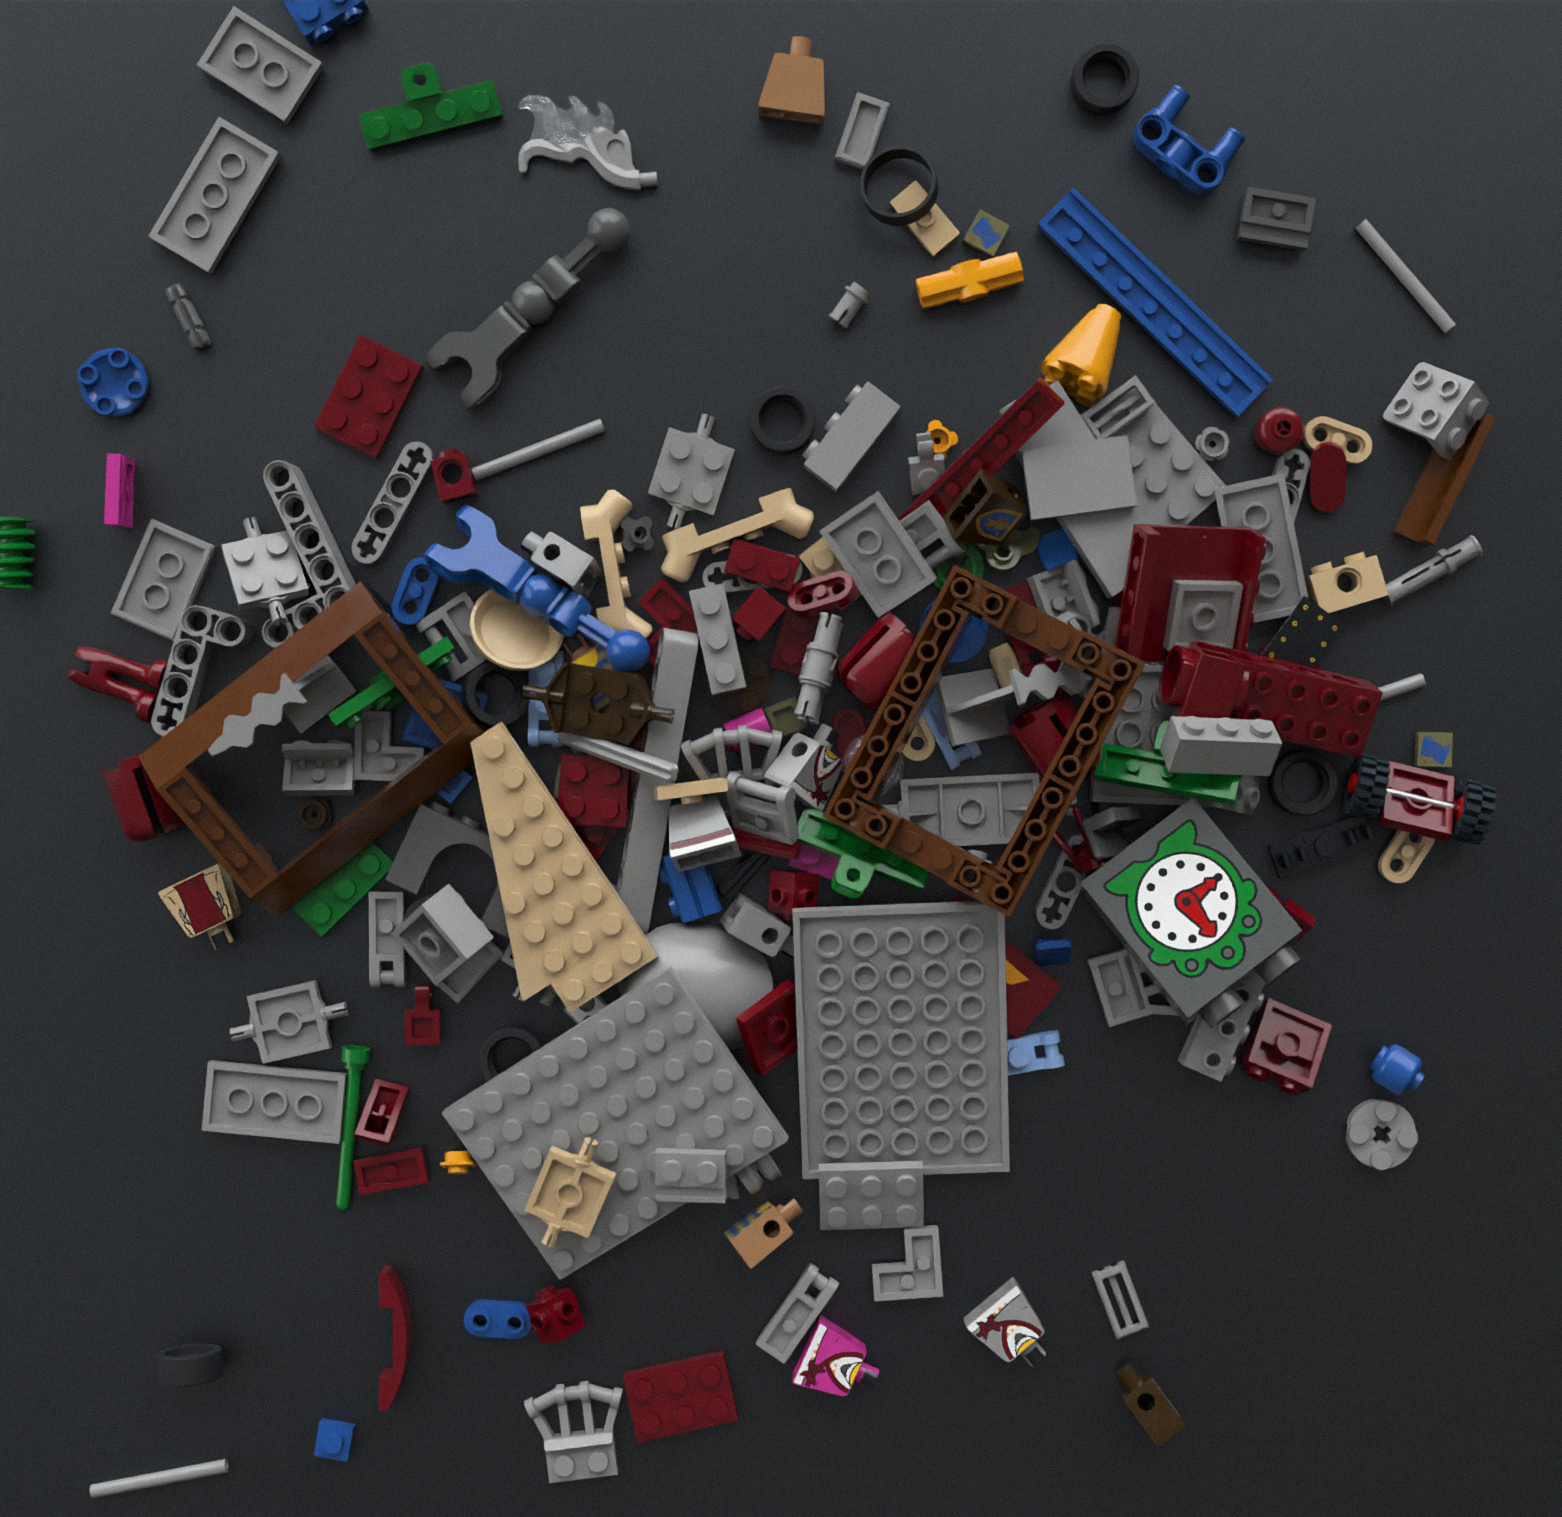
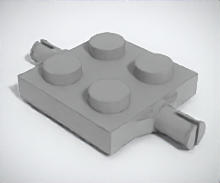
[647,413,735,529]
[221,517,309,625]
[230,980,349,1064]

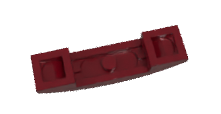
[379,1265,412,1412]

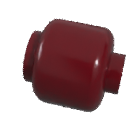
[1254,407,1304,455]

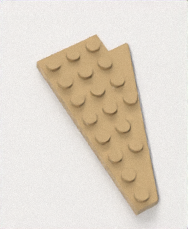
[470,722,658,1013]

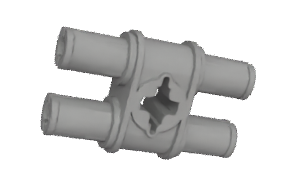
[794,612,844,725]

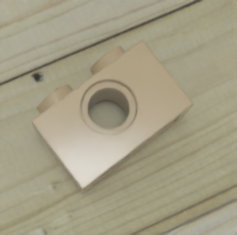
[1304,551,1389,613]

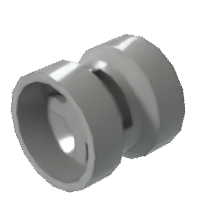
[736,1153,781,1194]

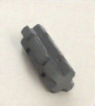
[165,283,211,351]

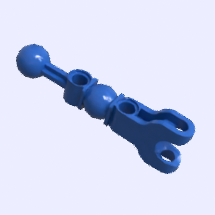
[423,505,650,673]

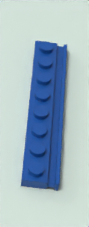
[1037,187,1273,418]

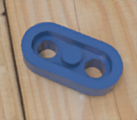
[392,557,441,625]
[464,1299,532,1339]

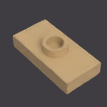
[889,180,960,257]
[653,777,728,804]

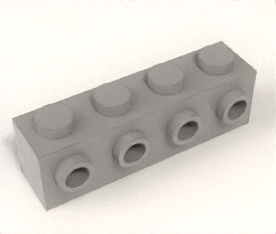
[1178,972,1265,1082]

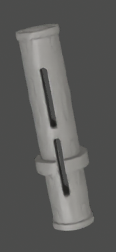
[1383,535,1483,606]

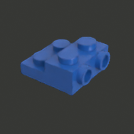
[283,0,369,44]

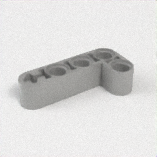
[151,605,253,736]

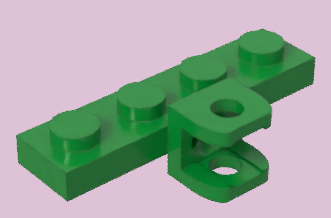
[358,63,502,149]
[328,636,454,730]
[1094,721,1242,805]
[797,805,929,901]

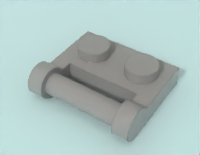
[899,500,966,570]
[415,591,488,683]
[726,772,799,845]

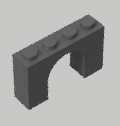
[385,800,509,938]

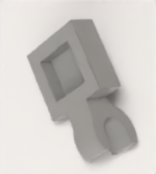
[908,432,945,495]

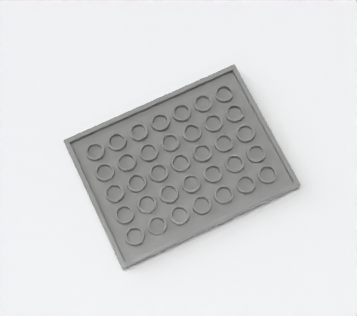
[792,901,1010,1179]
[442,966,789,1280]

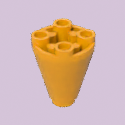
[1041,304,1121,407]

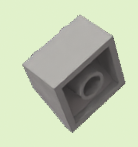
[391,884,494,986]

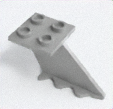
[208,655,357,756]
[936,662,1094,746]

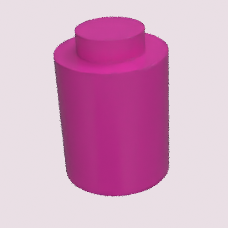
[724,707,772,755]

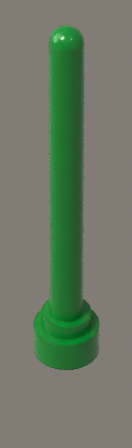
[336,1045,370,1211]

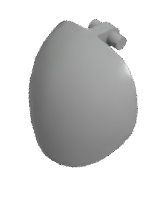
[618,921,773,1051]

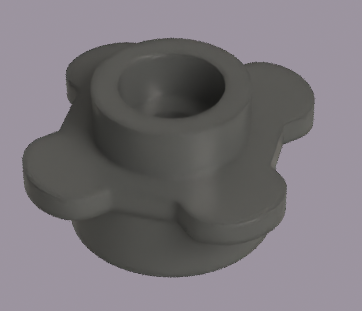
[619,516,654,552]

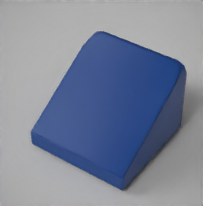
[1036,528,1079,571]
[1033,937,1071,966]

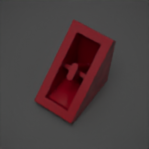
[354,1078,409,1146]

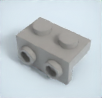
[1027,560,1100,628]
[282,740,355,796]

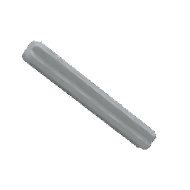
[557,732,679,783]

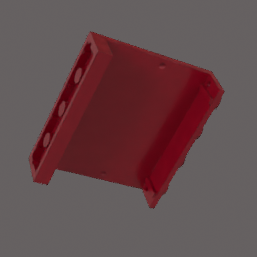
[1114,524,1266,662]

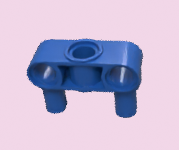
[1132,85,1245,195]

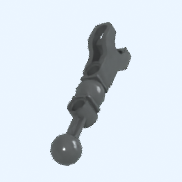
[425,208,631,409]

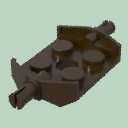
[522,662,675,745]

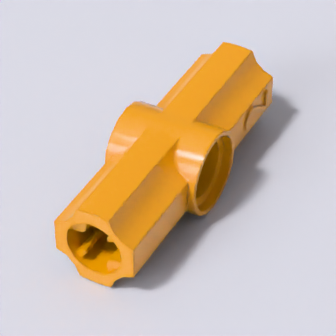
[915,252,1024,310]

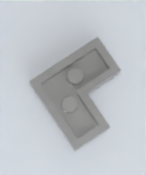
[353,711,426,781]
[872,1225,943,1301]

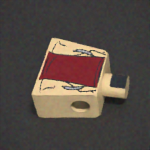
[158,863,241,950]

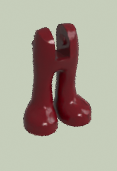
[68,646,168,724]

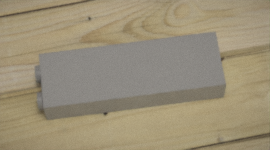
[999,380,1149,599]

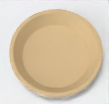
[469,589,564,671]

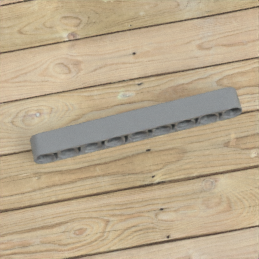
[616,628,699,935]

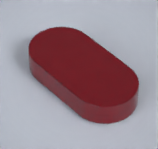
[1309,442,1346,512]
[831,708,867,772]

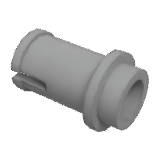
[829,282,870,329]

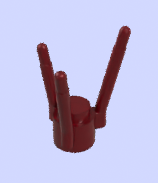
[1053,802,1110,876]

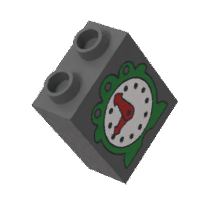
[1081,798,1302,1029]

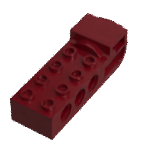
[1158,641,1383,758]

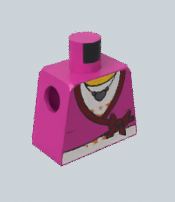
[792,1314,879,1397]

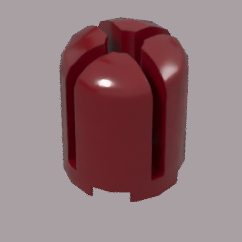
[836,612,916,712]
[1006,688,1102,779]
[100,753,185,842]

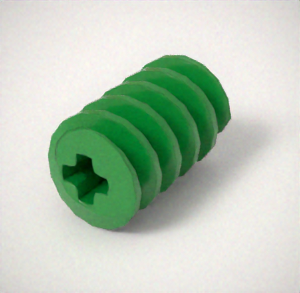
[0,517,36,590]

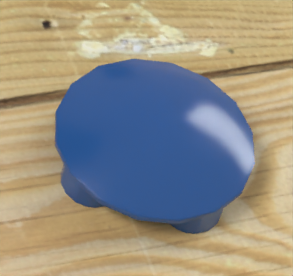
[77,347,149,417]

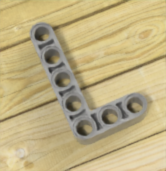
[262,460,356,647]

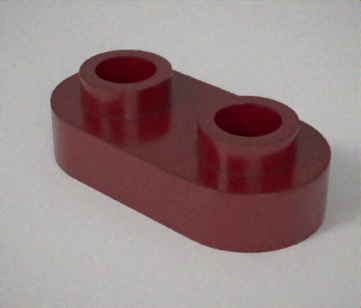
[788,571,857,618]

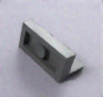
[1081,806,1145,860]

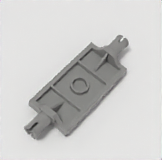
[882,772,1077,846]

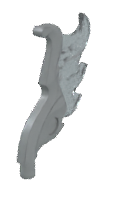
[518,95,658,191]

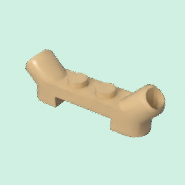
[661,488,815,583]
[580,489,653,640]

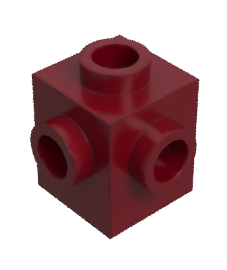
[768,870,820,921]
[526,1286,586,1344]

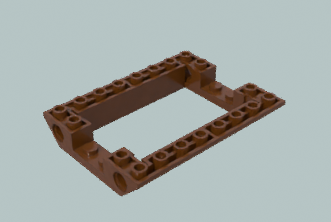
[822,565,1146,917]
[138,581,485,917]

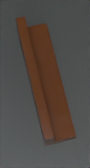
[1392,414,1496,548]

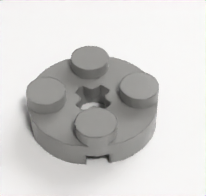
[1345,1099,1418,1170]

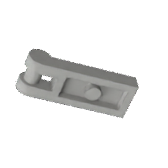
[368,891,407,988]
[756,1263,839,1364]

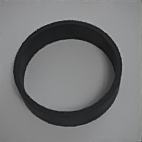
[860,146,938,226]

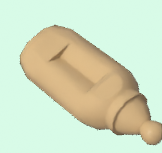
[988,643,1026,707]

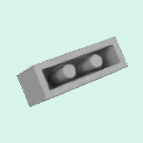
[802,381,901,493]
[689,584,746,696]
[1160,716,1282,776]

